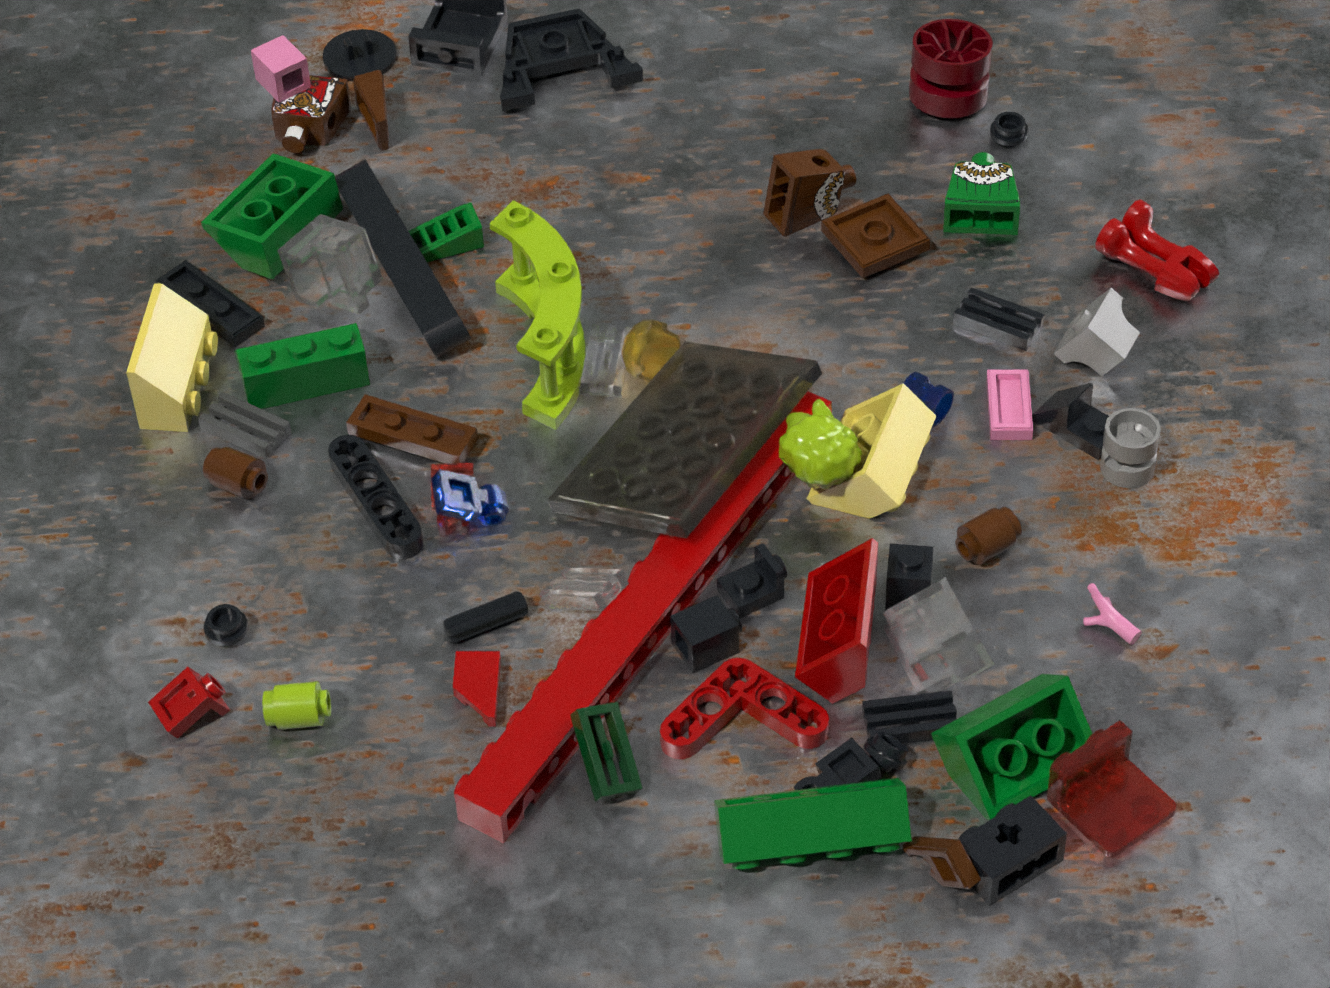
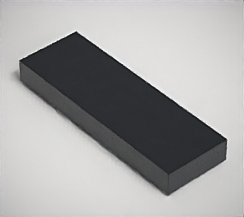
[155,260,265,348]

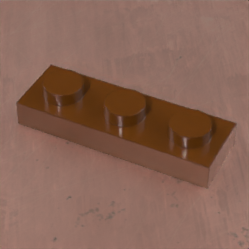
[346,394,478,468]

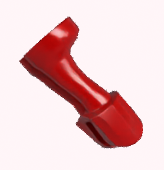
[1095,199,1219,302]

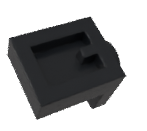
[717,543,787,619]

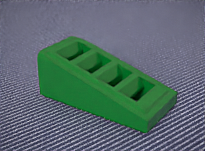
[409,203,484,262]

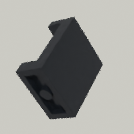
[408,0,508,76]

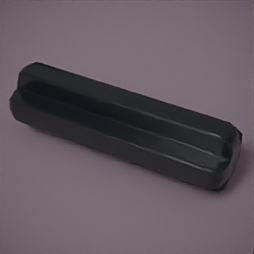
[443,591,528,643]

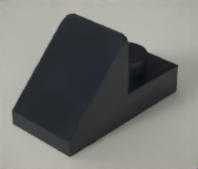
[1032,383,1109,460]

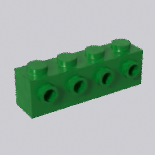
[714,778,912,869]

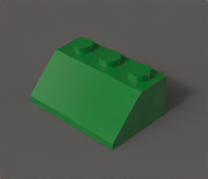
[201,153,343,279]
[234,323,370,409]
[931,674,1103,820]

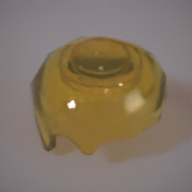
[621,319,680,385]

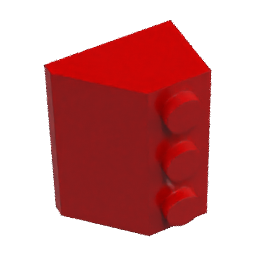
[795,538,878,704]

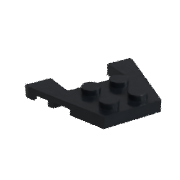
[500,8,643,111]

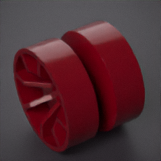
[909,19,993,118]

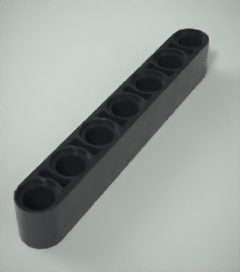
[335,159,471,359]

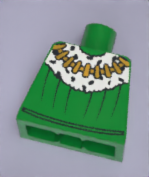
[943,152,1020,235]

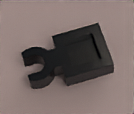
[794,737,882,790]

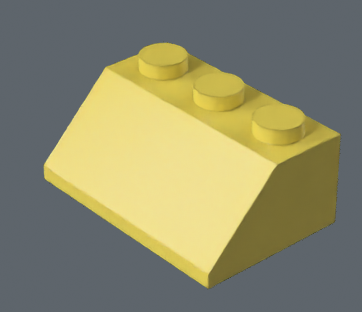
[126,283,218,432]
[807,383,936,519]

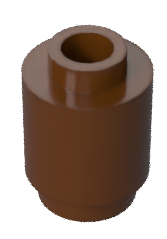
[203,447,268,499]
[955,507,1022,565]

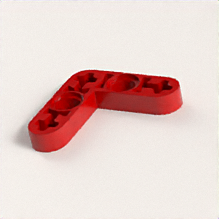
[660,657,829,760]

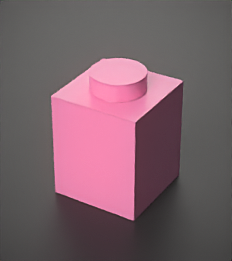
[251,35,311,103]

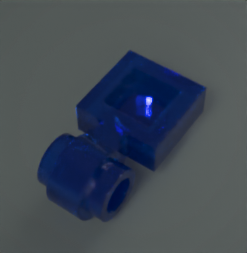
[431,469,509,526]

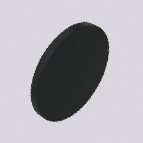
[323,29,396,82]

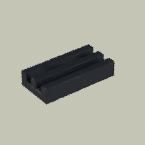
[953,287,1045,351]
[862,690,957,744]

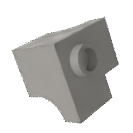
[1053,288,1140,376]

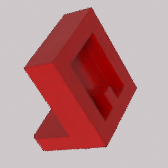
[148,666,230,739]

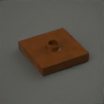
[821,193,930,278]

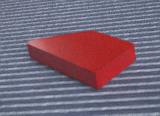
[453,651,501,727]

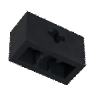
[958,795,1067,906]

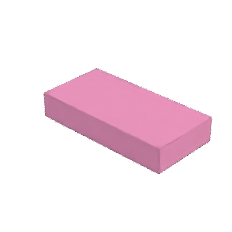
[986,369,1033,440]

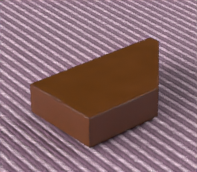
[902,836,981,889]

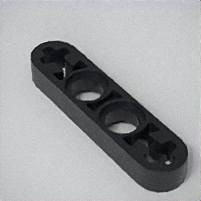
[328,435,423,559]

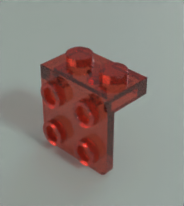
[1047,720,1176,857]

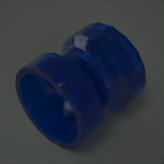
[904,371,954,427]

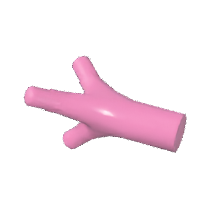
[1083,583,1142,645]

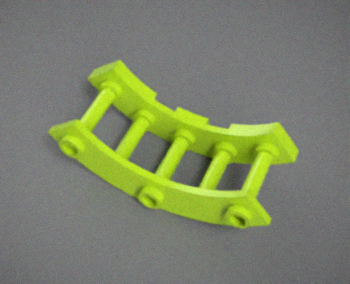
[489,200,586,430]

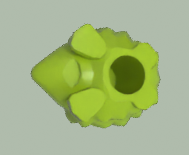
[778,399,862,490]

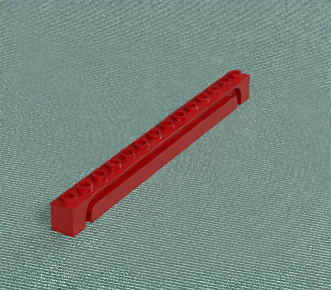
[454,383,832,844]

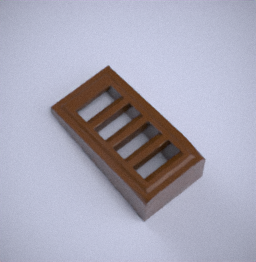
[353,70,390,151]

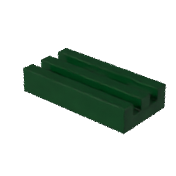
[570,702,643,802]

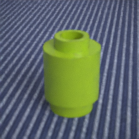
[262,681,331,730]

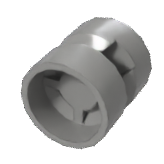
[1100,408,1161,488]

